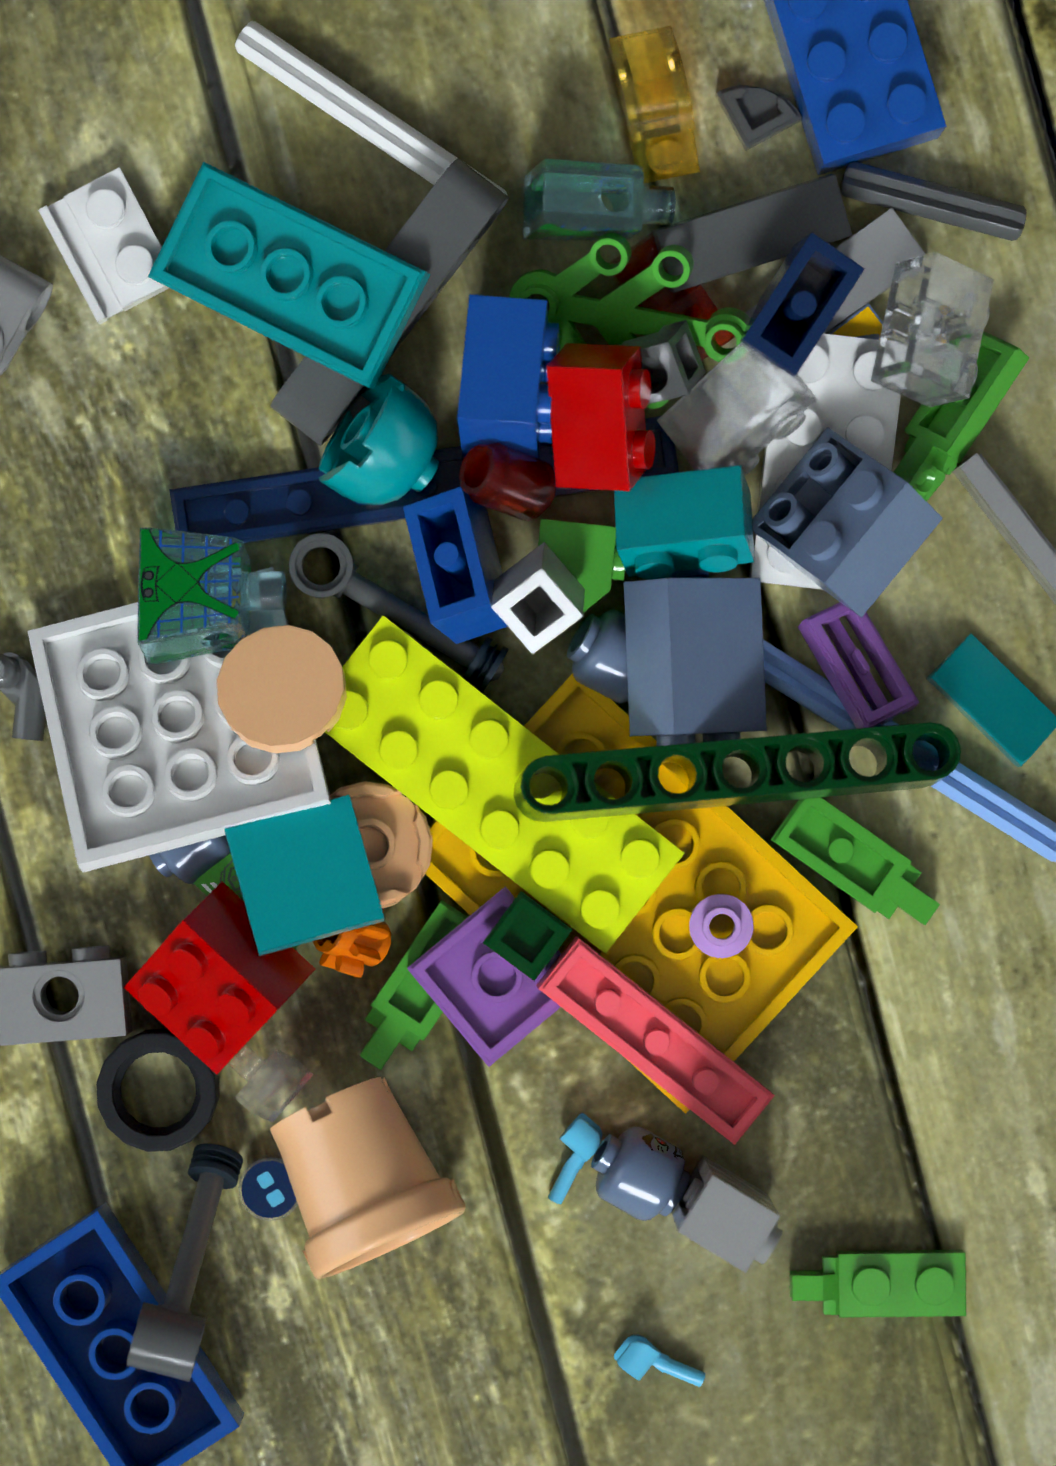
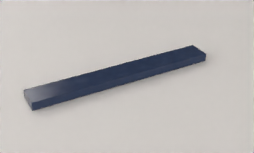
[169,415,679,553]

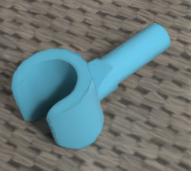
[548,1113,603,1204]
[613,1334,705,1387]

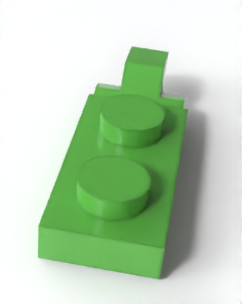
[893,327,1029,501]
[770,797,940,925]
[360,899,467,1070]
[789,1250,966,1318]

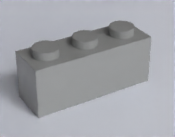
[671,1155,783,1273]

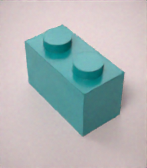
[614,465,755,580]

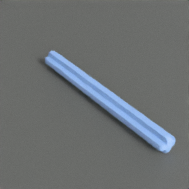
[763,640,1056,862]

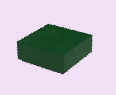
[483,891,573,981]

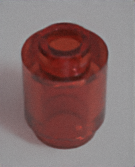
[459,443,556,521]

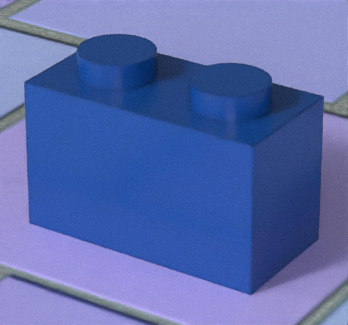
[403,486,508,644]

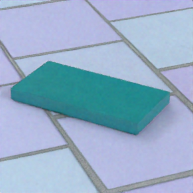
[148,162,431,390]

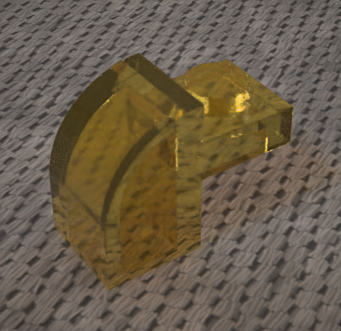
[609,25,700,185]

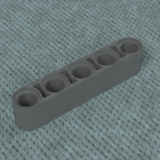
[270,158,509,446]

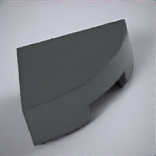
[716,85,802,151]

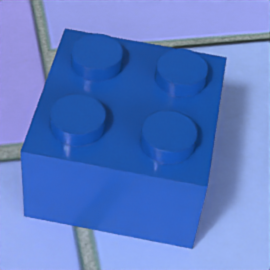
[457,294,561,463]

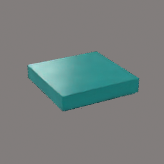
[224,795,384,956]

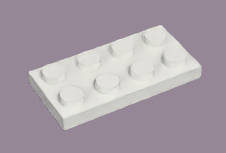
[749,333,907,590]

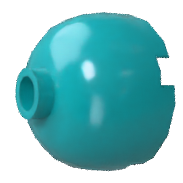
[319,374,439,505]

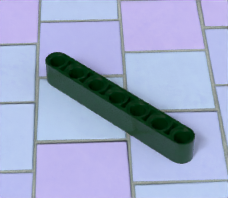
[514,722,961,822]

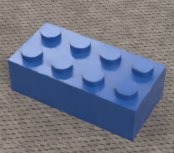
[764,0,946,175]
[0,1202,245,1466]

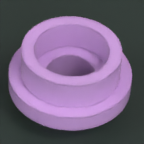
[689,894,753,958]

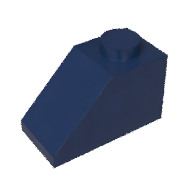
[740,232,865,377]

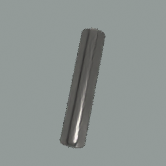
[841,162,1027,241]

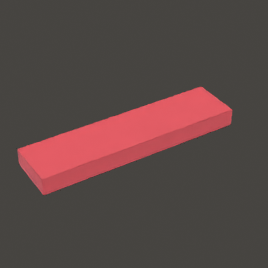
[536,936,775,1145]

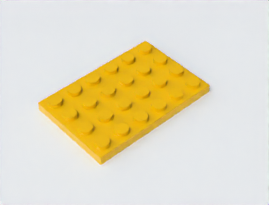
[425,673,858,1114]

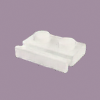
[38,167,169,324]

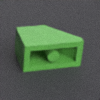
[538,519,625,649]

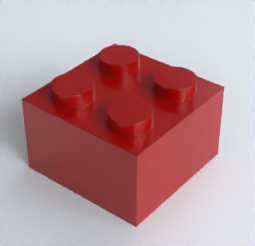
[123,881,316,1075]

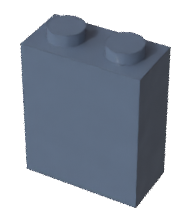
[624,578,767,746]

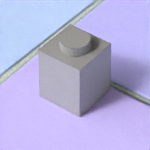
[491,542,585,654]

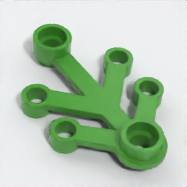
[509,233,751,409]

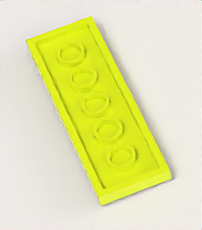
[325,615,685,954]

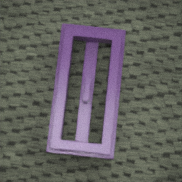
[798,602,919,729]

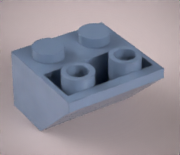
[752,427,943,618]

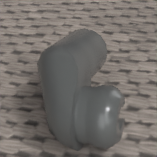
[0,652,46,741]

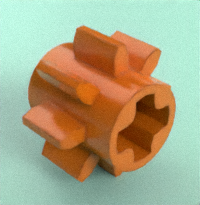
[313,908,391,978]

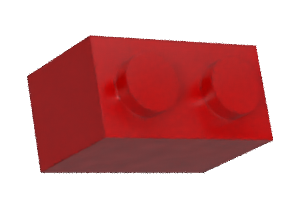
[546,343,655,491]

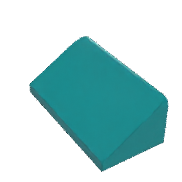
[926,633,1056,767]

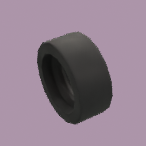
[96,1029,220,1152]

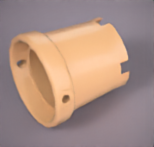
[270,1077,466,1280]

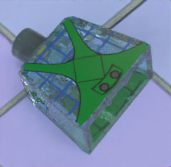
[523,159,676,241]
[137,527,287,664]

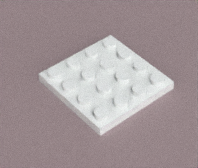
[27,567,331,872]

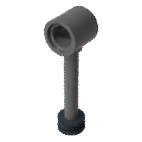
[289,533,509,692]
[126,1143,243,1382]

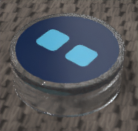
[238,1155,298,1221]

